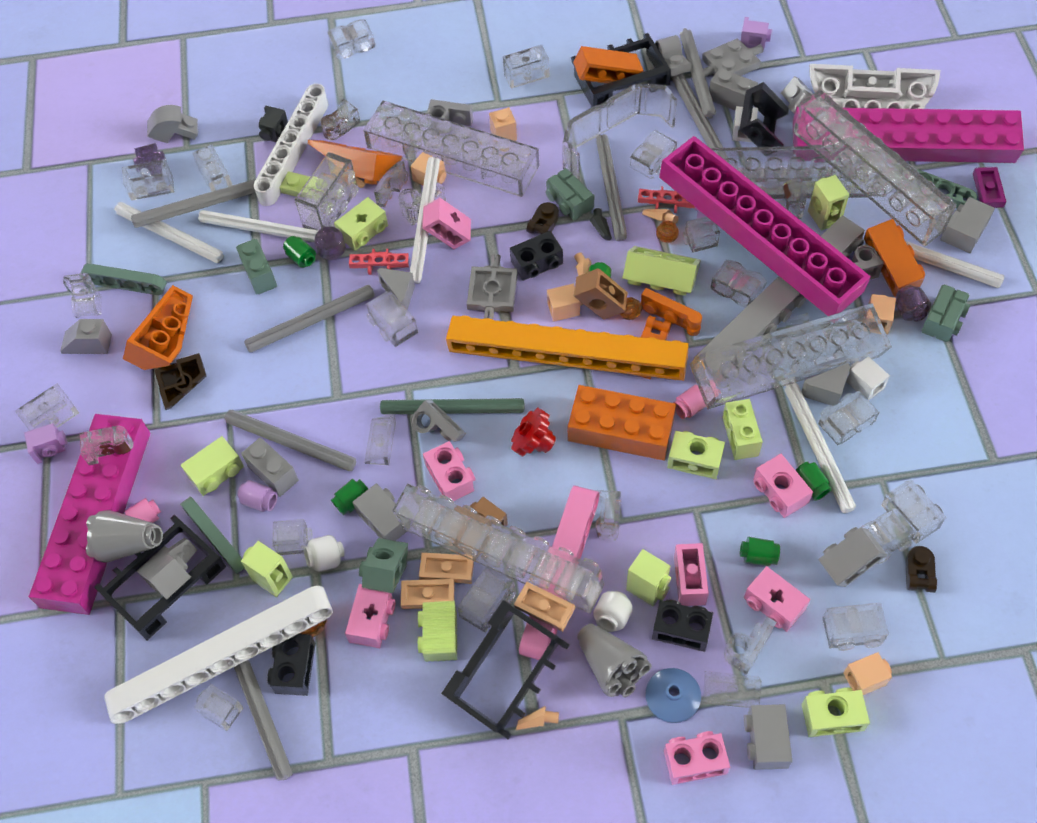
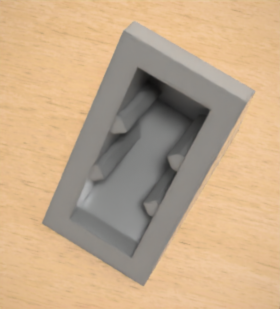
[377,268,415,314]
[801,363,850,407]

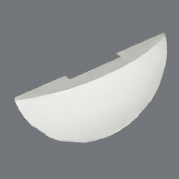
[809,64,940,109]

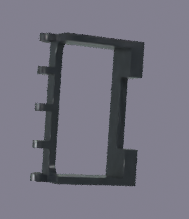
[571,33,671,110]
[94,515,226,641]
[441,600,570,740]

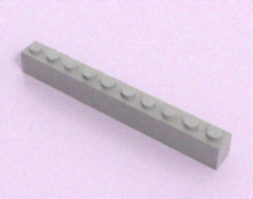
[692,215,865,387]

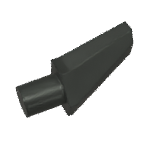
[590,208,612,241]

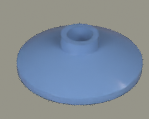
[646,668,701,723]

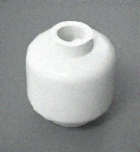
[304,535,344,572]
[593,591,633,632]

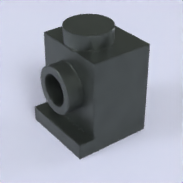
[259,105,288,142]

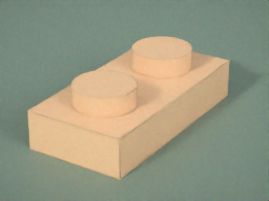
[419,552,474,584]
[401,579,455,609]
[514,582,575,632]

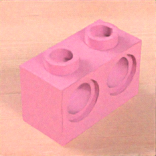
[423,441,475,504]
[664,731,730,785]

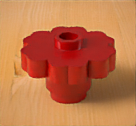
[511,408,556,457]

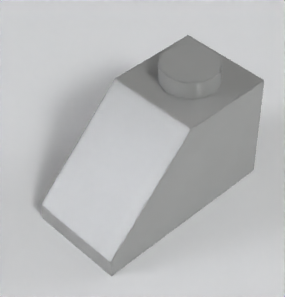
[60,319,112,354]

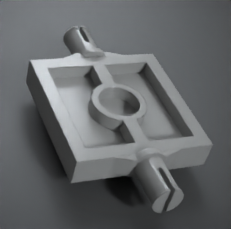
[702,38,763,77]
[467,254,518,319]

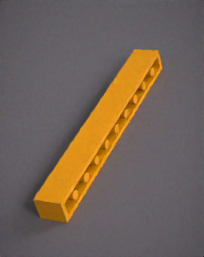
[446,315,689,381]

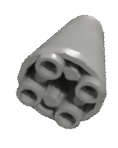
[86,510,163,562]
[577,624,651,697]

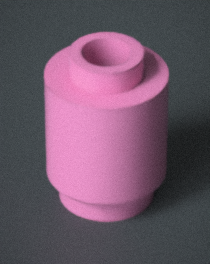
[673,385,710,419]
[124,498,161,523]

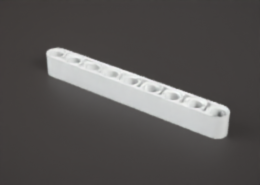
[104,586,333,724]

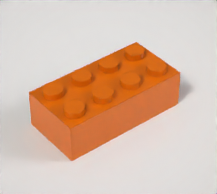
[567,385,676,461]

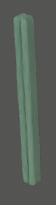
[380,398,525,414]

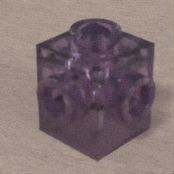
[133,143,167,181]

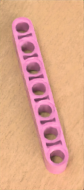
[519,485,600,660]

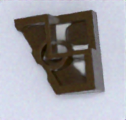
[154,353,207,410]

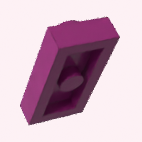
[972,167,1007,208]

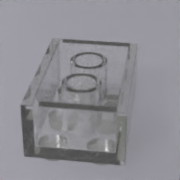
[295,152,358,236]

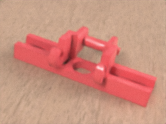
[638,186,695,213]
[349,248,409,275]

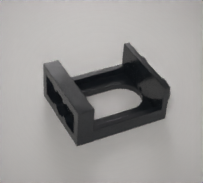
[740,82,789,155]

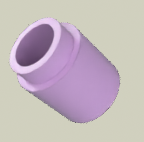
[237,480,278,512]

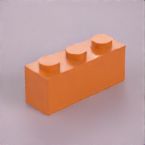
[573,46,643,87]
[864,219,925,297]

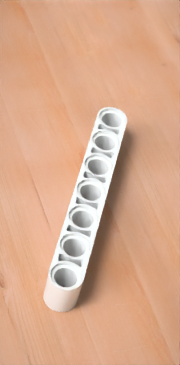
[254,84,328,206]

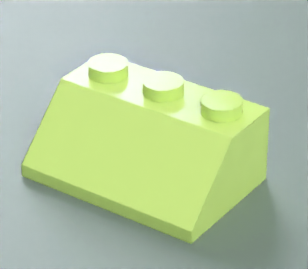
[622,246,701,295]

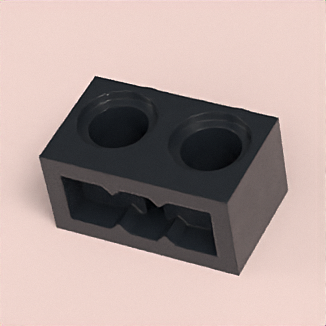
[510,230,563,281]
[652,600,713,652]
[267,634,316,696]

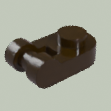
[526,202,559,234]
[906,546,937,593]

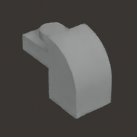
[147,105,198,143]

